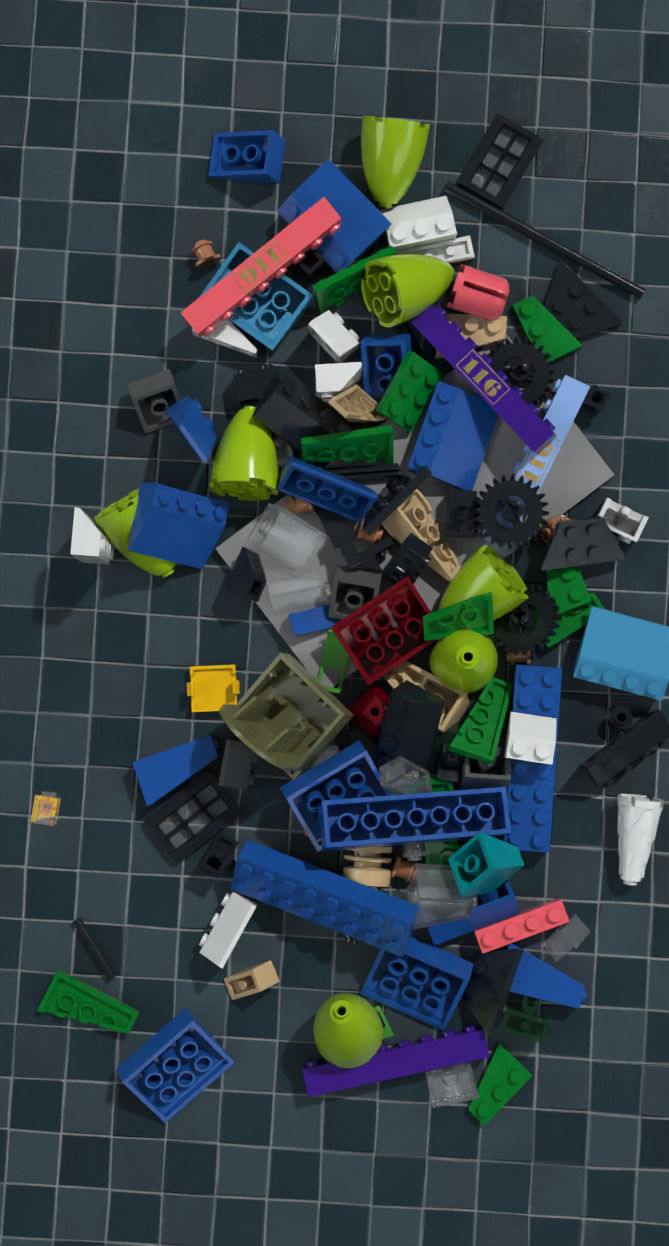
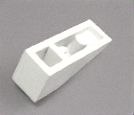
[192,320,258,358]

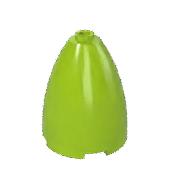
[361,115,430,208]
[361,254,454,327]
[209,406,279,501]
[94,488,176,578]
[438,544,529,620]
[429,630,498,694]
[313,993,383,1068]

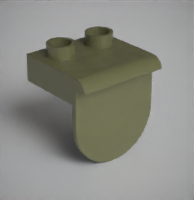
[219,652,354,779]

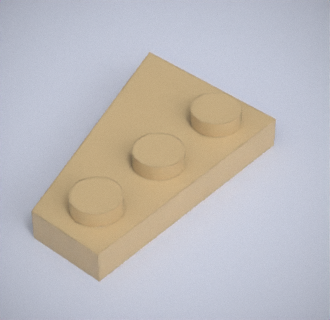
[436,314,508,359]

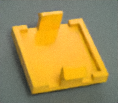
[187,665,240,712]

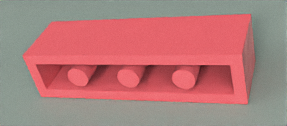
[474,898,570,953]

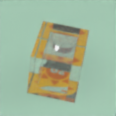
[31,791,61,826]

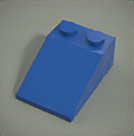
[208,130,286,184]
[360,334,412,404]
[166,395,217,463]

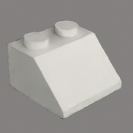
[308,310,360,363]
[504,712,557,765]

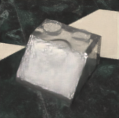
[425,1063,479,1108]

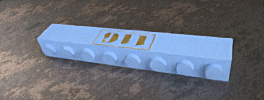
[482,375,590,552]

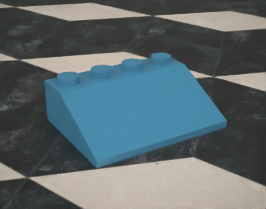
[200,242,314,351]
[573,606,669,701]

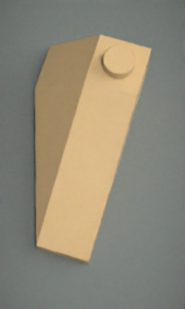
[328,384,386,423]
[382,488,461,581]
[382,661,470,732]

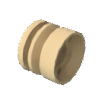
[343,846,392,887]

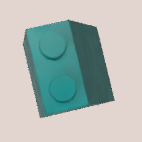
[448,832,524,897]

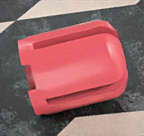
[447,264,510,321]

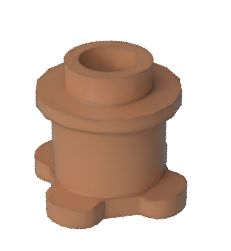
[192,240,222,269]
[285,495,313,517]
[355,518,383,545]
[506,650,531,666]
[390,854,418,883]

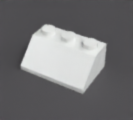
[380,196,457,251]
[315,362,362,407]
[199,891,258,968]

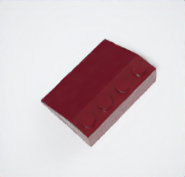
[331,576,436,685]

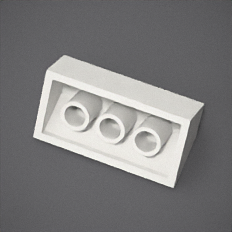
[70,507,114,565]

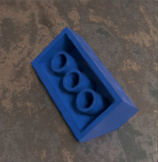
[276,456,378,523]
[416,880,520,946]

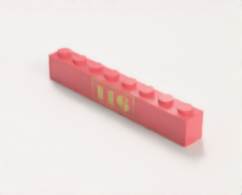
[181,197,342,337]

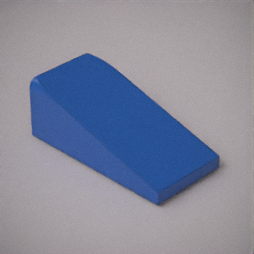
[289,605,338,637]

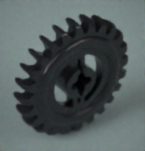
[489,336,556,406]
[473,474,549,550]
[490,584,561,655]

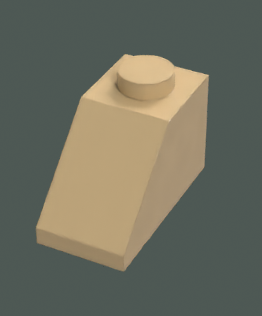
[224,960,280,1000]

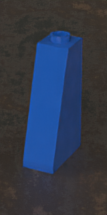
[132,735,222,806]
[505,943,587,1009]

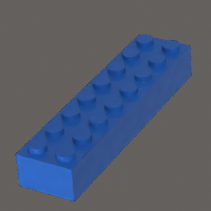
[502,665,562,853]
[318,787,511,851]
[231,840,420,957]

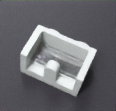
[597,498,649,544]

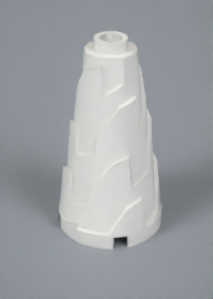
[617,794,664,885]

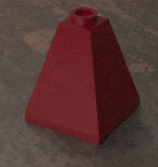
[347,682,390,745]

